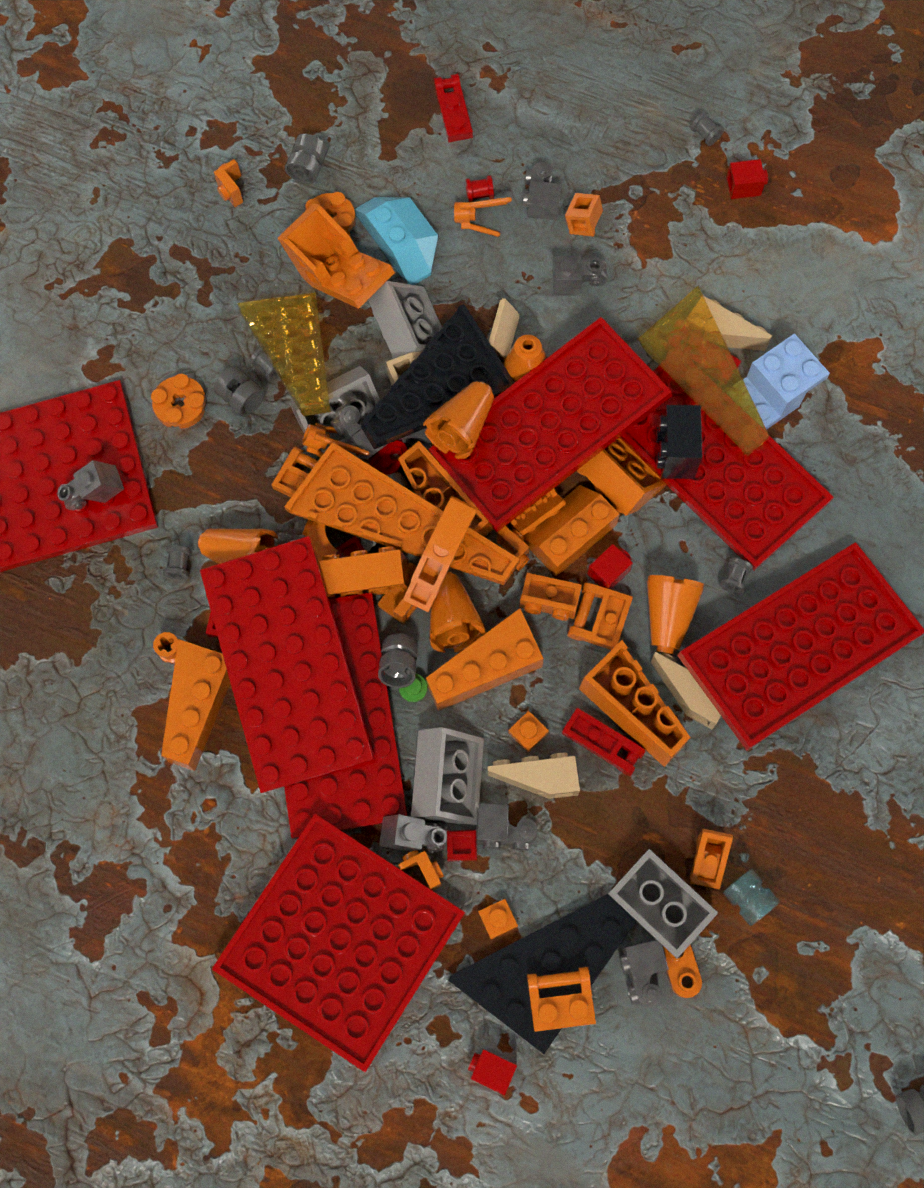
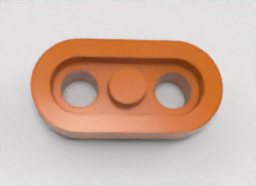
[662,945,702,998]

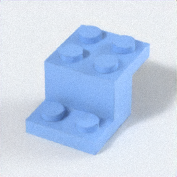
[725,333,830,431]

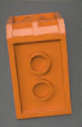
[277,203,395,309]

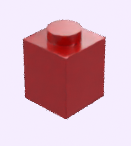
[726,159,768,199]
[587,544,633,590]
[468,1049,517,1096]

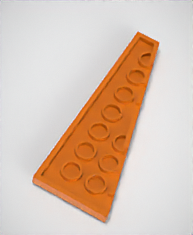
[284,442,520,585]

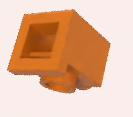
[565,193,603,237]

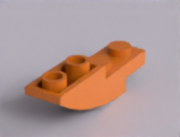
[403,496,478,612]

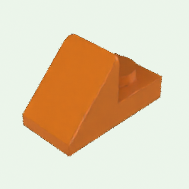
[690,829,733,890]

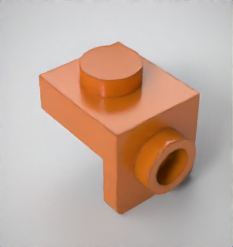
[214,159,243,207]
[497,526,530,572]
[398,850,444,891]

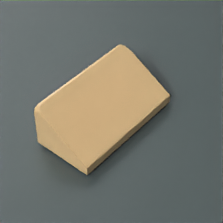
[489,298,520,360]

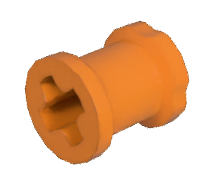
[153,632,178,664]

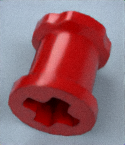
[465,175,494,202]

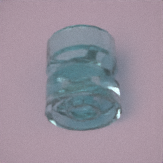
[722,868,780,926]

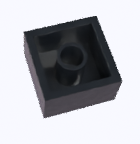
[656,405,702,479]

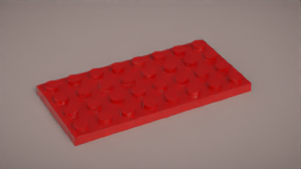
[428,317,672,532]
[619,349,834,571]
[200,536,375,793]
[677,542,924,751]
[284,592,408,839]

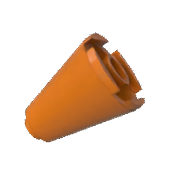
[503,335,547,382]
[423,381,494,459]
[198,528,278,564]
[429,572,486,653]
[647,575,704,654]

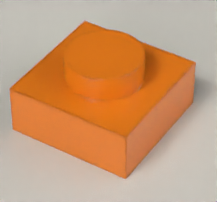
[508,711,549,753]
[478,899,518,940]

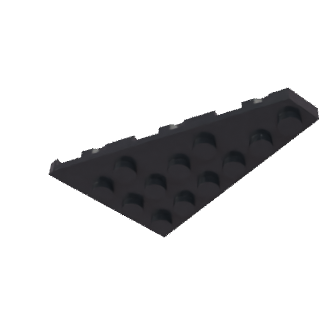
[361,304,515,450]
[448,894,636,1054]

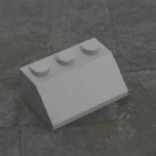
[368,281,442,359]
[289,366,380,457]
[411,727,484,825]
[608,849,718,959]

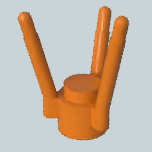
[454,197,512,237]
[302,423,370,458]

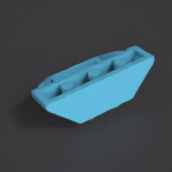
[354,197,438,285]

